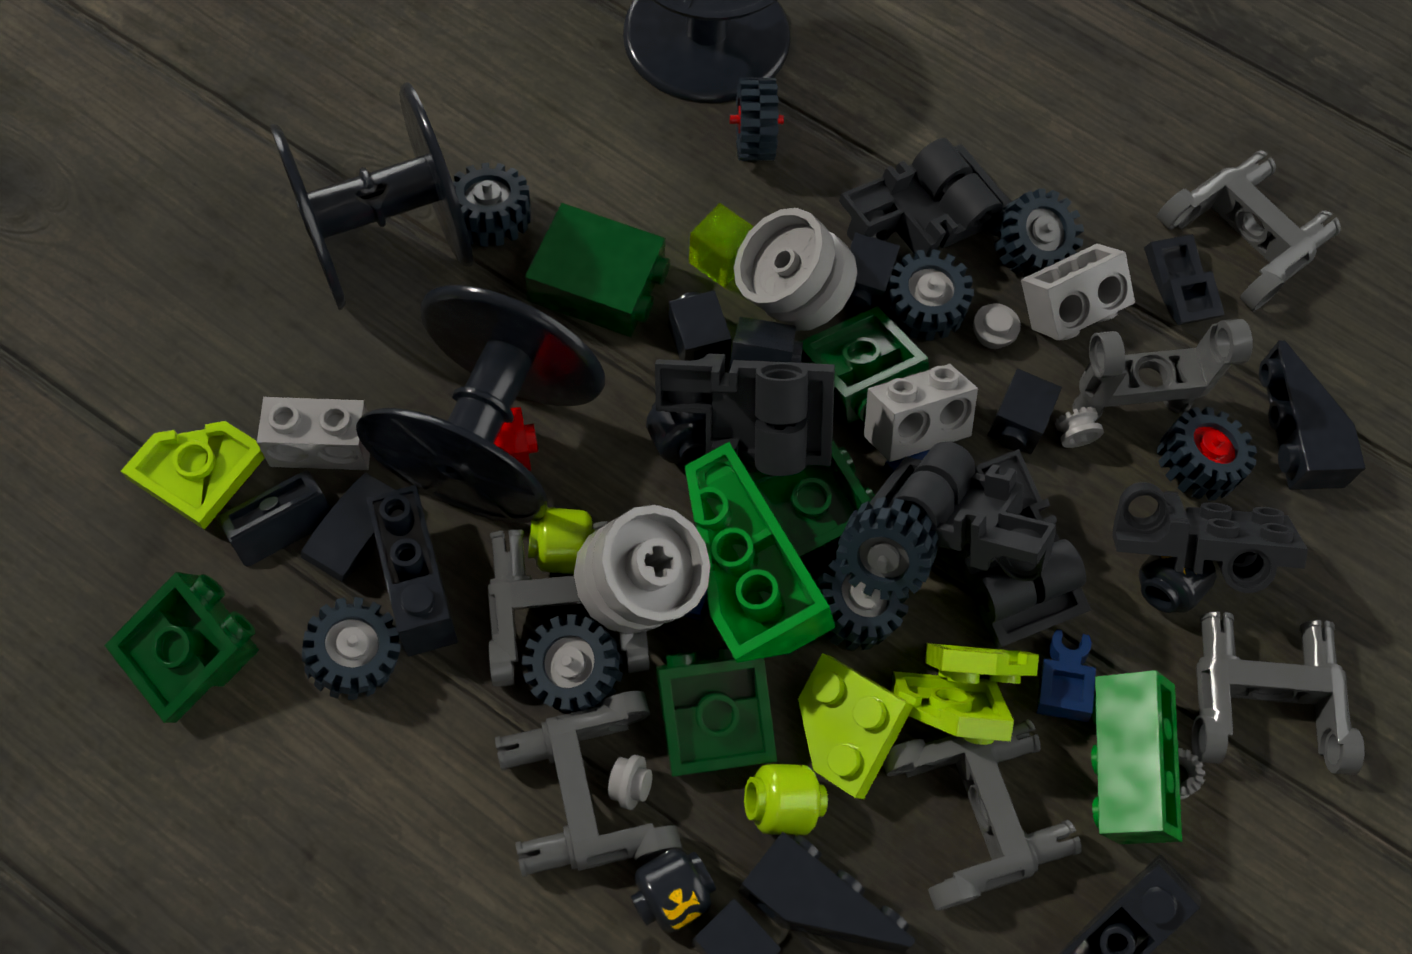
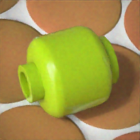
[528,507,595,574]
[744,764,828,835]

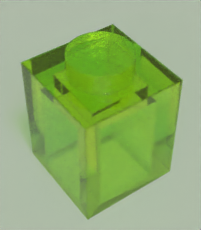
[689,203,754,288]

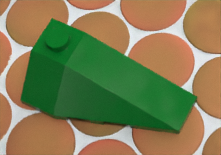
[685,442,835,663]

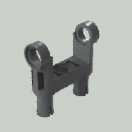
[1156,151,1341,312]
[1072,319,1253,421]
[488,520,649,687]
[1191,611,1364,775]
[495,691,683,877]
[883,719,1081,911]

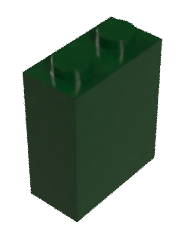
[525,203,670,337]

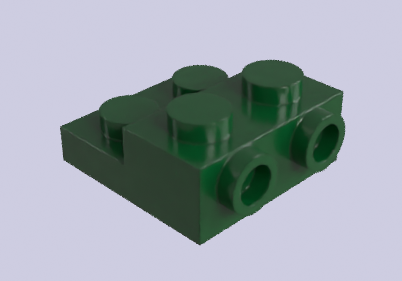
[799,306,929,425]
[749,439,875,561]
[104,572,259,723]
[656,646,777,777]

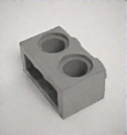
[1021,244,1135,340]
[864,364,978,462]
[257,397,370,470]

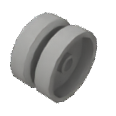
[734,208,857,331]
[574,505,711,634]

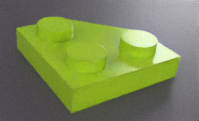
[121,421,265,530]
[925,643,1039,684]
[798,653,914,799]
[891,671,1014,745]

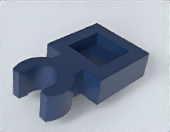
[1036,629,1096,723]

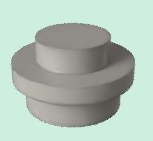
[973,304,1020,349]
[608,755,652,810]

